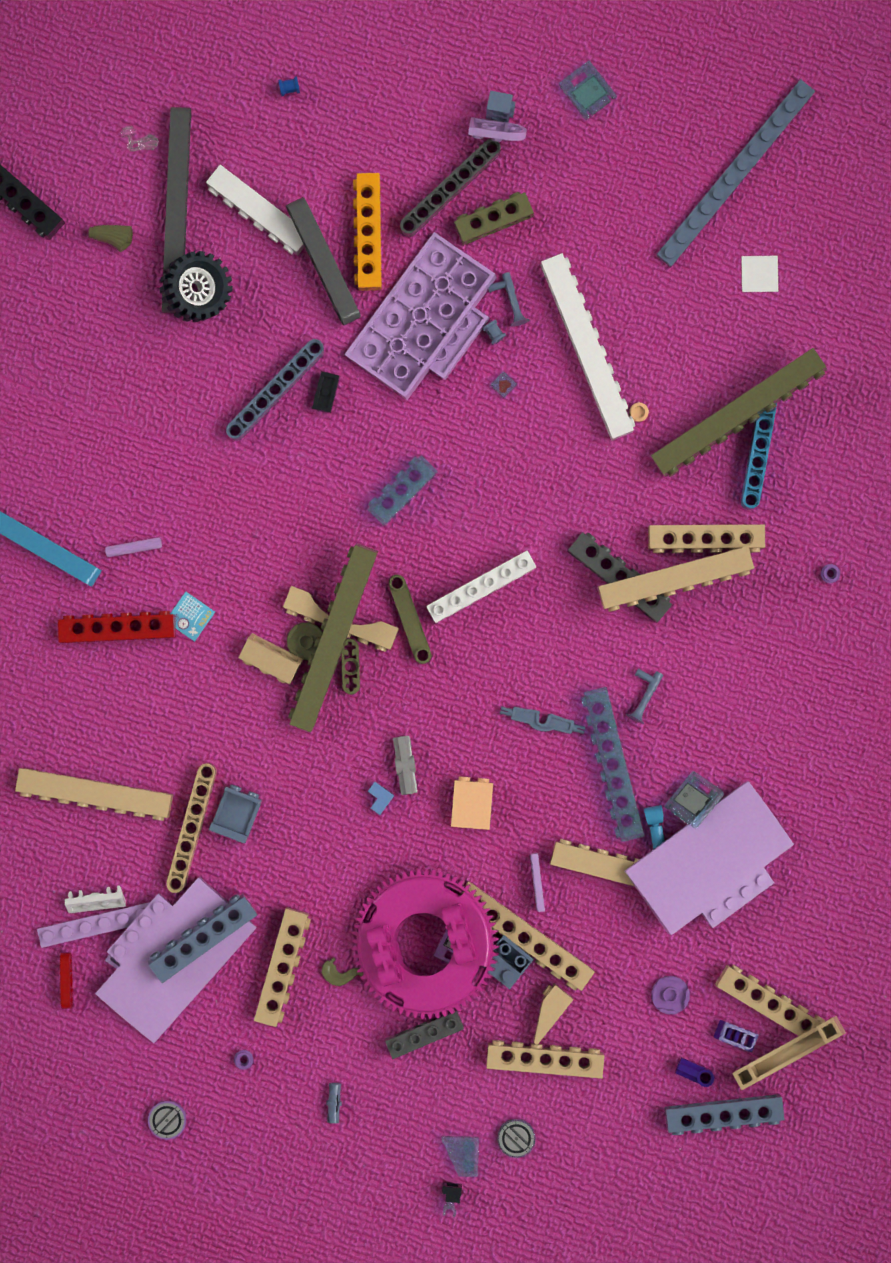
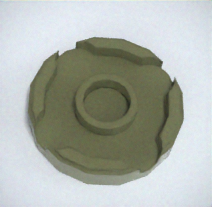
[287,623,323,660]

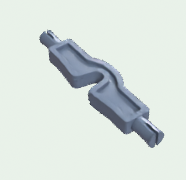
[500,706,585,734]

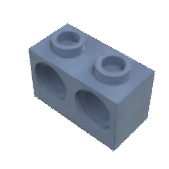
[486,90,516,122]

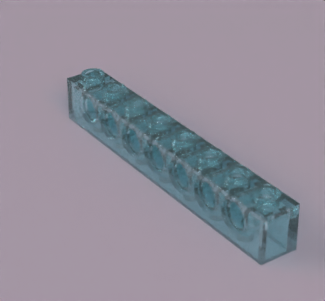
[581,687,644,842]

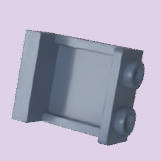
[209,784,262,844]

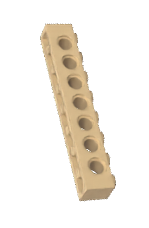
[459,881,595,991]

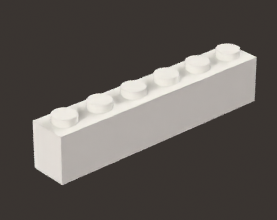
[206,165,304,255]

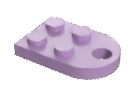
[468,117,527,142]

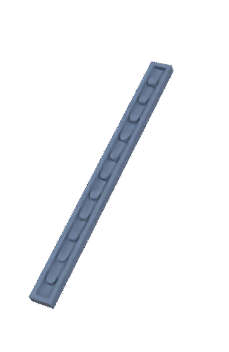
[656,79,815,267]

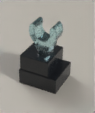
[442,1182,462,1217]

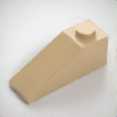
[533,983,573,1045]

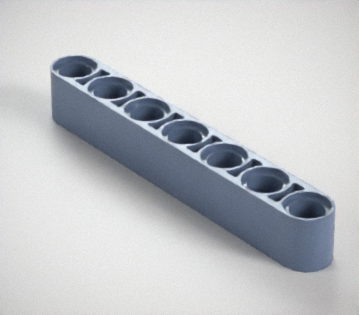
[226,339,324,441]

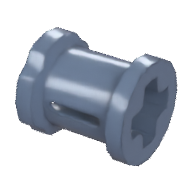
[482,320,507,345]

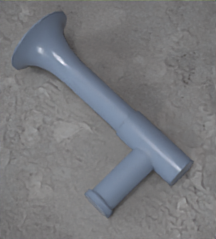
[488,272,530,327]
[626,668,663,724]

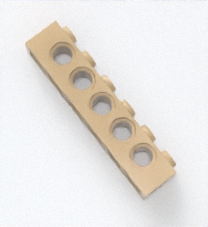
[648,525,765,553]
[254,907,311,1027]
[715,965,826,1036]
[486,1040,604,1079]

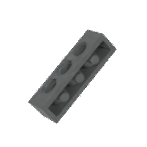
[385,1009,464,1059]

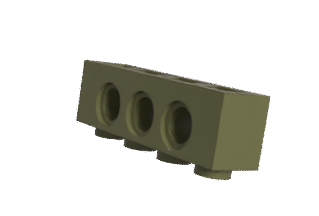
[454,192,534,246]

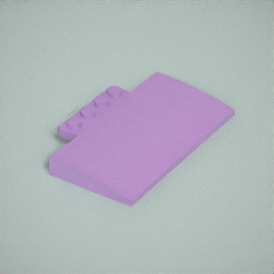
[344,232,497,400]
[625,781,794,935]
[95,876,257,1043]

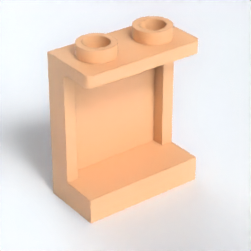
[451,777,493,830]

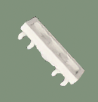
[65,886,126,913]

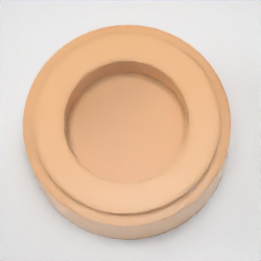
[629,402,649,422]

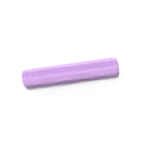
[105,538,162,557]

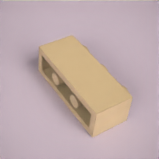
[239,633,303,684]

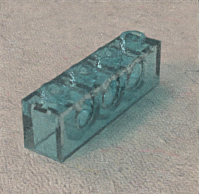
[367,455,438,527]

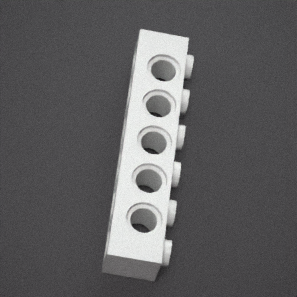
[426,551,536,624]

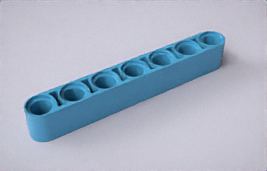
[741,404,777,510]
[0,511,102,587]

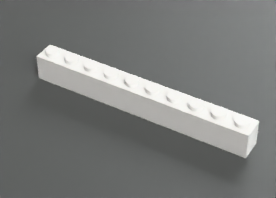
[540,253,635,441]

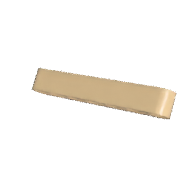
[167,763,217,893]

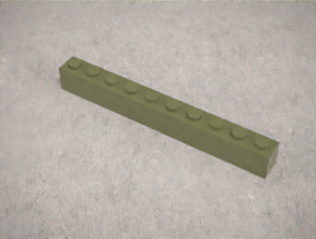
[651,348,827,477]
[288,543,378,732]

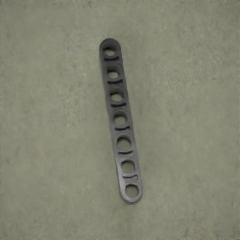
[400,139,501,237]
[286,197,361,326]

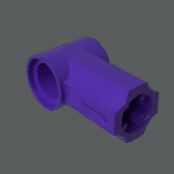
[675,1057,714,1087]

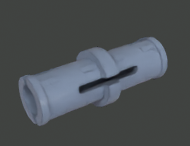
[326,1083,342,1123]

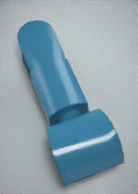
[643,805,664,849]

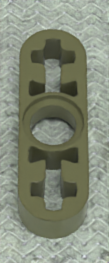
[341,639,360,695]

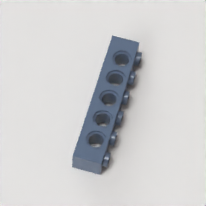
[148,893,257,983]
[665,1094,784,1135]

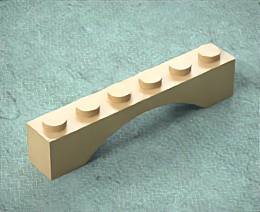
[283,586,399,652]
[732,1016,846,1090]

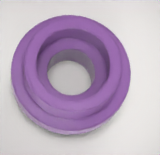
[821,564,840,583]
[234,1050,253,1070]

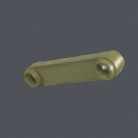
[389,575,431,664]

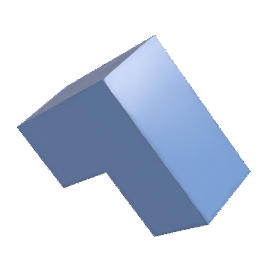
[368,782,394,815]

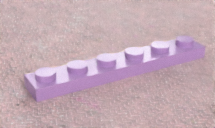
[37,902,150,948]

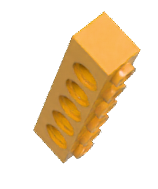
[353,173,382,291]

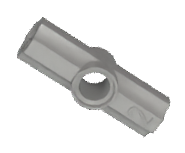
[393,735,418,795]

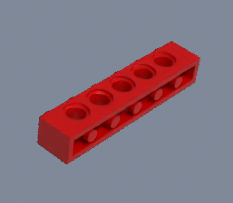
[58,611,176,643]

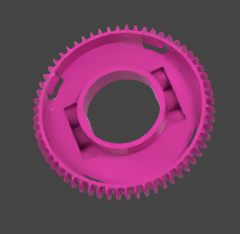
[352,869,499,1019]

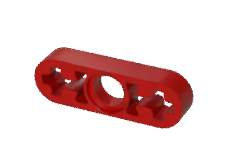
[60,953,73,1009]

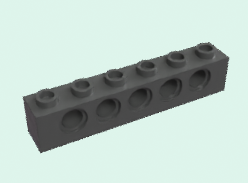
[567,532,672,623]

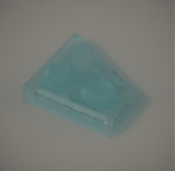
[442,1136,479,1177]

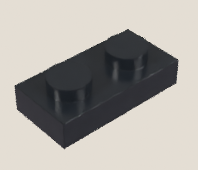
[312,371,340,414]

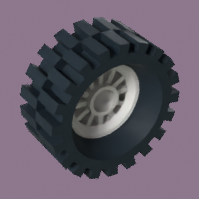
[160,251,233,322]

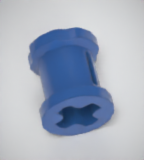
[278,76,300,97]

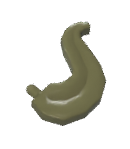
[321,957,364,986]

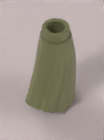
[89,225,133,252]

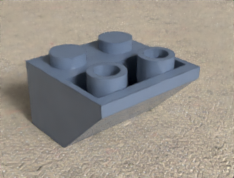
[481,935,534,990]

